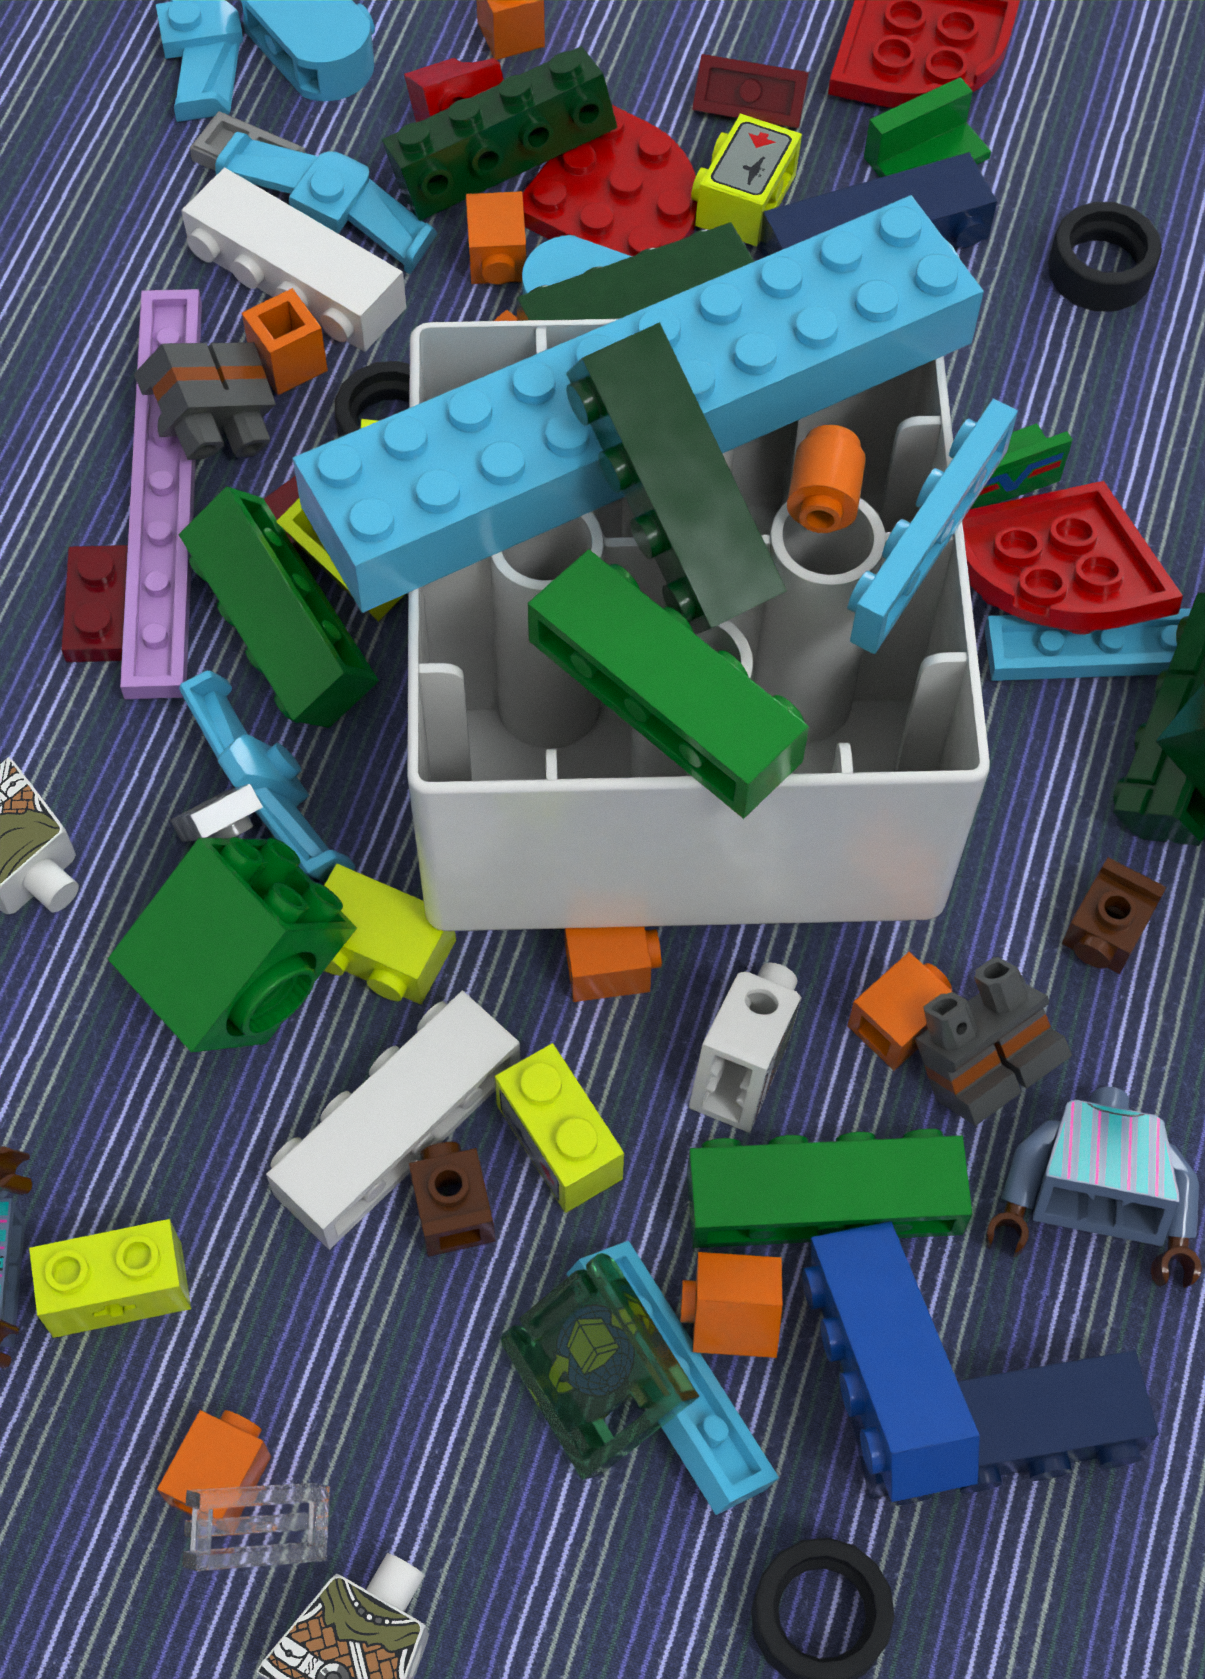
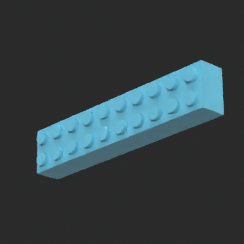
[292,195,984,613]

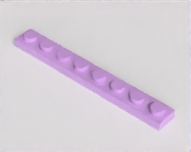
[120,289,202,699]

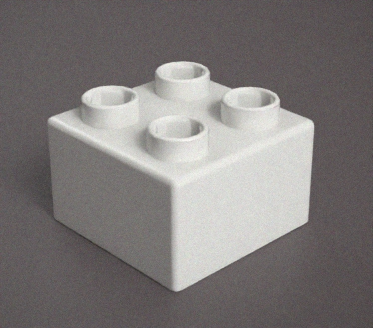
[407,319,990,931]

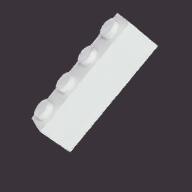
[181,167,406,352]
[266,990,520,1250]

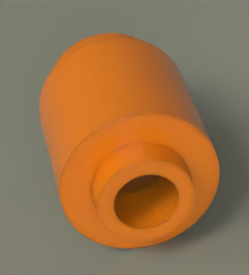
[787,425,866,533]

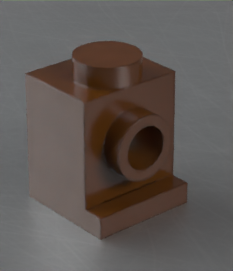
[1061,857,1167,974]
[409,1142,496,1257]

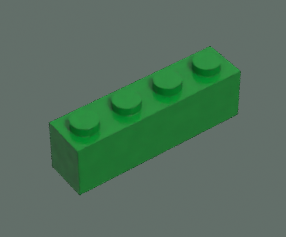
[178,486,379,728]
[527,549,809,819]
[687,1129,973,1248]

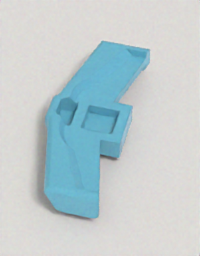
[156,0,243,122]
[215,132,438,274]
[179,670,355,883]

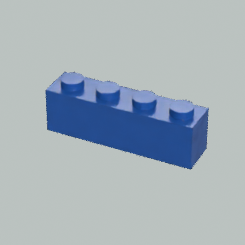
[802,1221,980,1502]

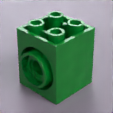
[107,837,357,1053]

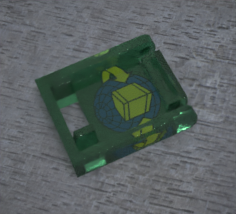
[500,1253,700,1481]

